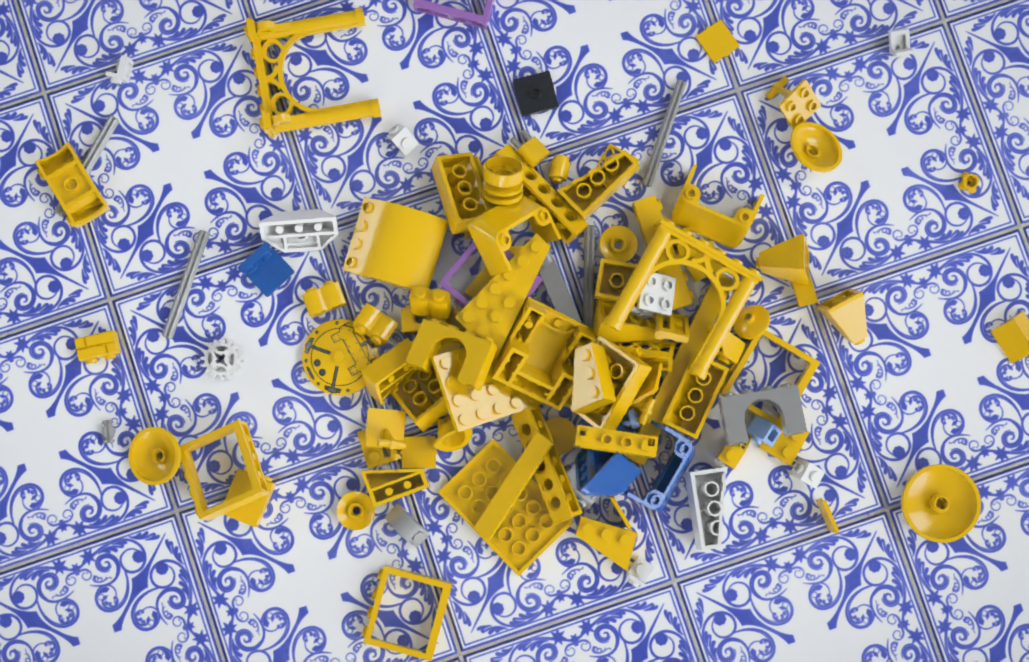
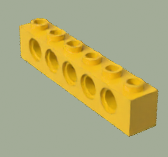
[493,144,589,245]
[511,405,583,524]

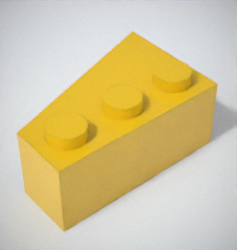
[361,468,430,507]

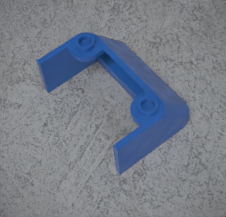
[623,420,696,512]
[575,423,642,496]

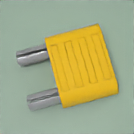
[510,129,551,168]

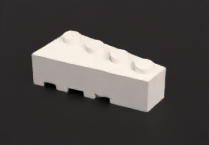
[685,467,728,550]

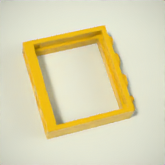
[719,330,821,429]
[180,420,270,521]
[573,425,659,458]
[362,565,453,661]

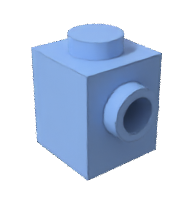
[747,415,782,447]

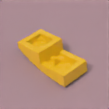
[790,274,818,308]

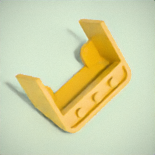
[670,164,764,249]
[468,195,561,276]

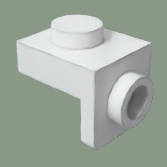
[888,28,914,59]
[387,124,419,156]
[790,458,825,489]

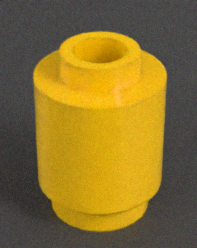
[548,154,570,184]

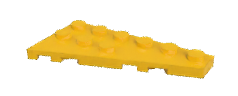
[455,233,550,358]

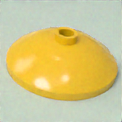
[790,122,842,173]
[128,427,181,485]

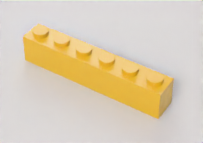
[632,195,694,311]

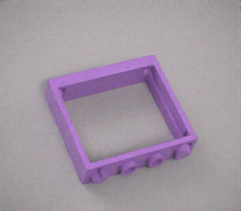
[413,0,495,30]
[439,241,543,309]

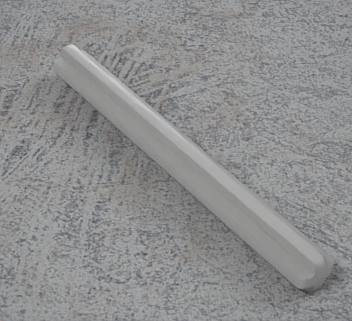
[642,80,687,187]
[54,115,119,217]
[583,225,595,329]
[162,230,210,339]

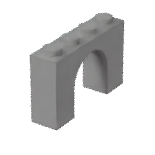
[718,383,807,446]

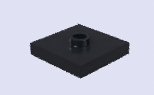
[513,71,559,117]

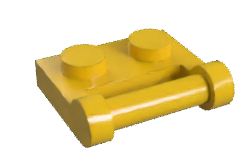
[653,312,690,343]
[357,429,401,469]

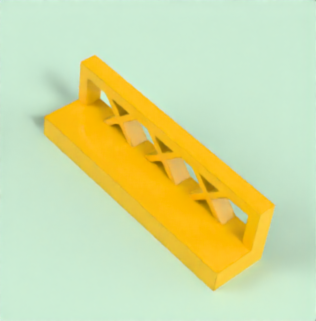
[612,340,676,372]

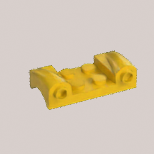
[35,142,111,229]

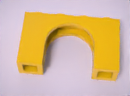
[405,319,498,391]

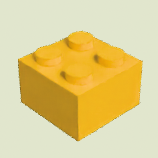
[594,258,637,303]

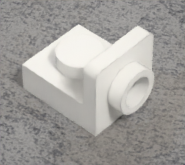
[105,55,134,85]
[626,556,655,588]

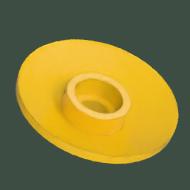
[599,225,638,262]
[733,305,770,339]
[336,491,375,530]

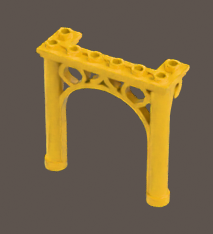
[244,7,382,138]
[603,218,763,380]

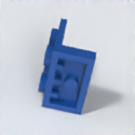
[238,241,295,297]

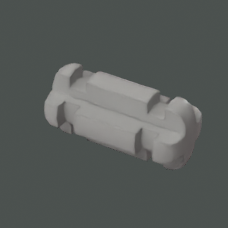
[102,420,115,443]

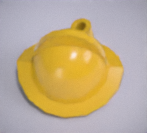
[433,416,473,452]

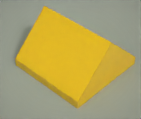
[990,311,1029,364]

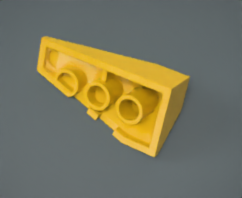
[593,299,669,342]

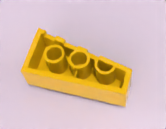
[557,150,640,221]

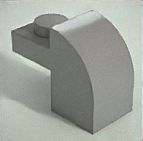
[384,503,430,548]

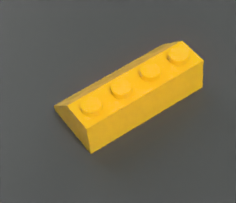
[431,152,490,234]
[661,352,729,439]

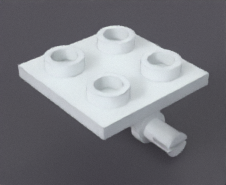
[631,272,676,317]

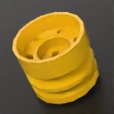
[483,156,524,205]

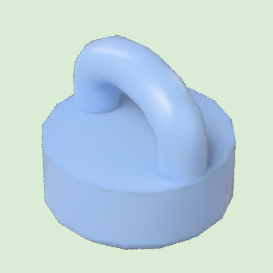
[621,409,640,429]

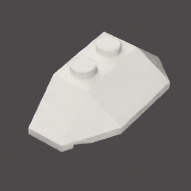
[259,209,339,253]

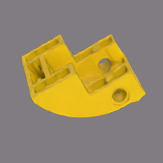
[342,197,448,291]
[492,296,597,411]

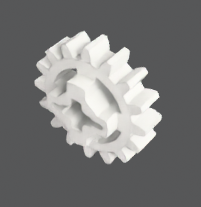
[200,338,244,380]

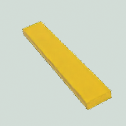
[474,431,554,539]

